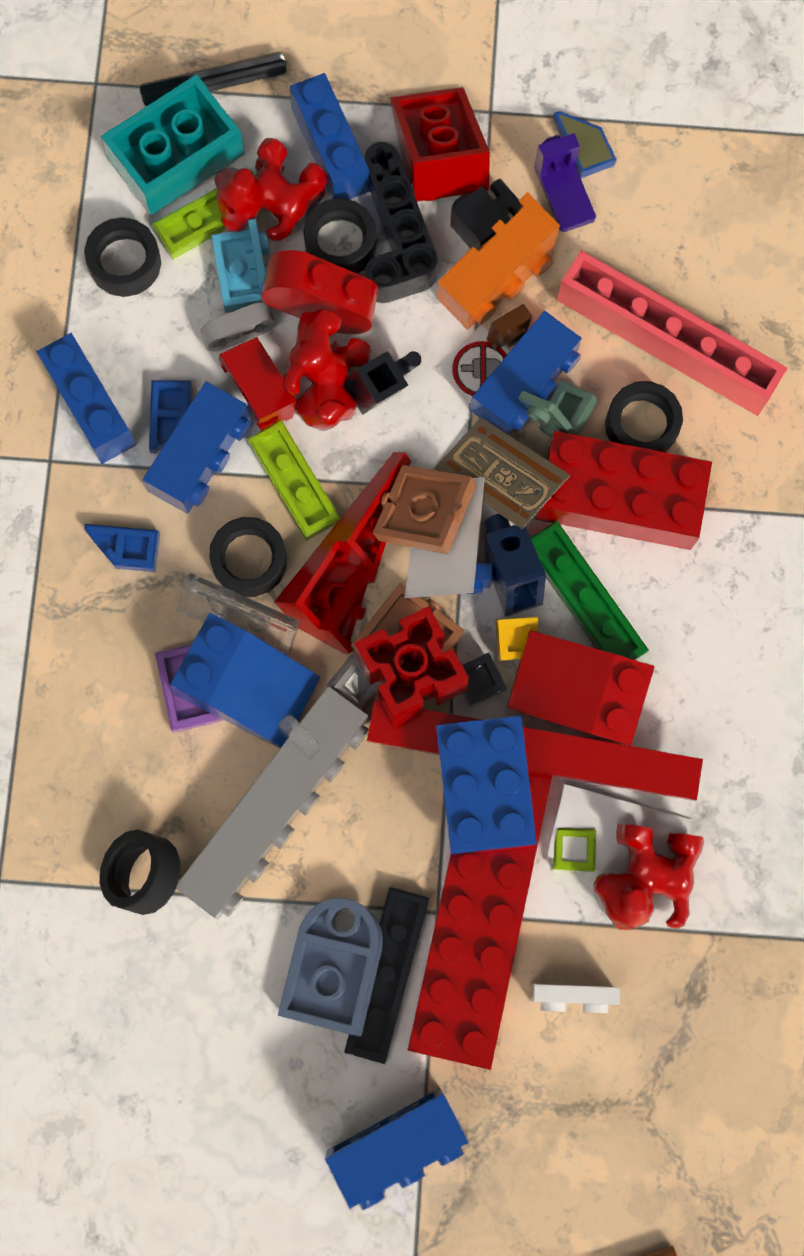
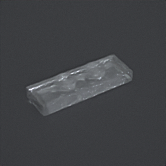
[176,573,301,656]

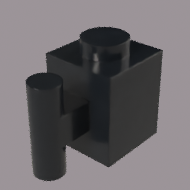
[450,178,521,250]
[344,351,422,415]

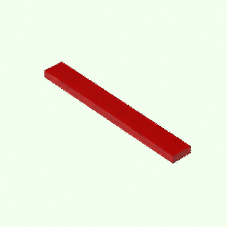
[367,700,703,801]

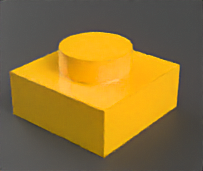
[495,617,539,660]

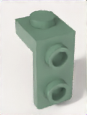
[518,381,598,437]

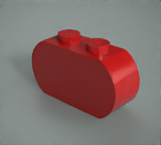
[261,250,379,334]

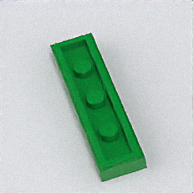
[530,521,649,660]

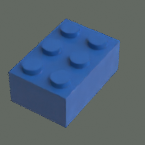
[436,716,537,854]
[325,1088,469,1210]

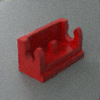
[219,337,297,430]

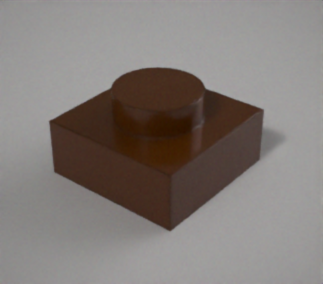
[487,304,532,351]

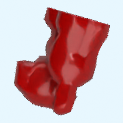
[214,138,328,242]
[282,309,372,431]
[593,824,704,930]

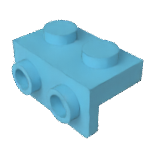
[211,219,270,313]

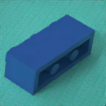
[289,73,370,200]
[470,310,582,435]
[36,332,136,464]
[142,381,251,514]

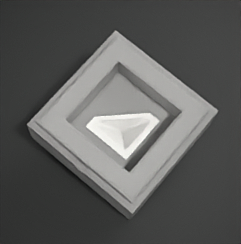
[326,655,381,710]

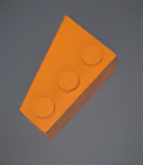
[436,192,560,330]

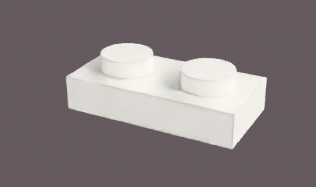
[530,984,620,1013]

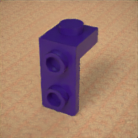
[534,133,596,232]

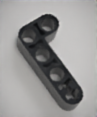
[364,142,438,303]

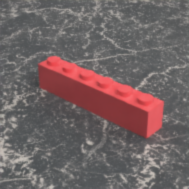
[556,250,788,416]

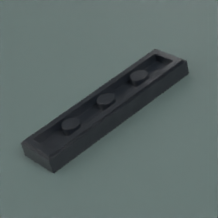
[344,887,430,1064]

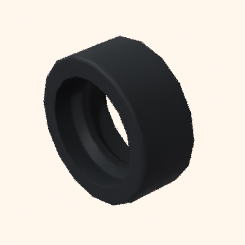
[303,198,377,274]
[84,217,162,297]
[605,381,683,452]
[209,517,287,597]
[99,829,181,915]

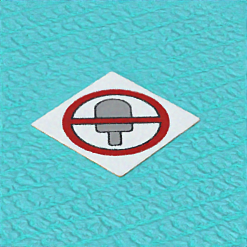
[435,325,510,403]

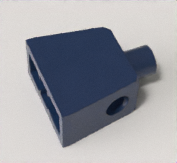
[484,514,546,617]

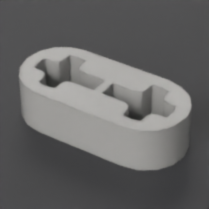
[200,302,276,352]

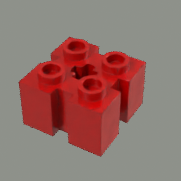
[354,606,469,728]

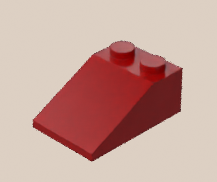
[390,87,490,202]
[506,630,655,746]

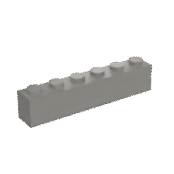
[176,686,369,920]

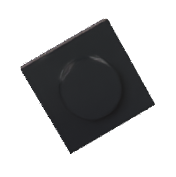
[462,652,507,708]

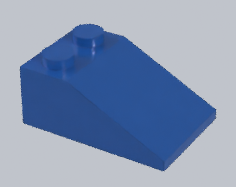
[170,612,320,748]

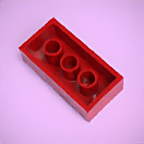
[535,431,712,550]

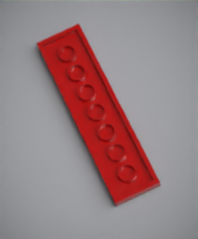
[407,771,552,1070]

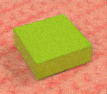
[552,828,596,872]

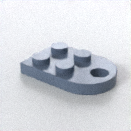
[277,898,383,1036]

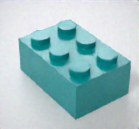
[101,74,245,215]

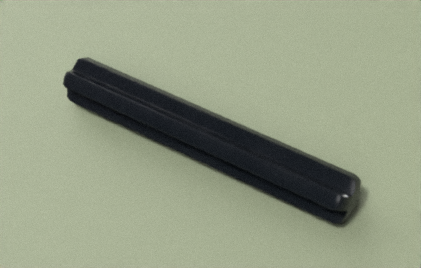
[140,51,287,106]

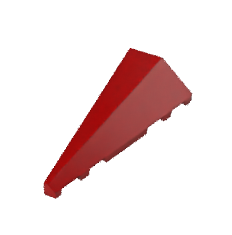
[274,452,411,654]

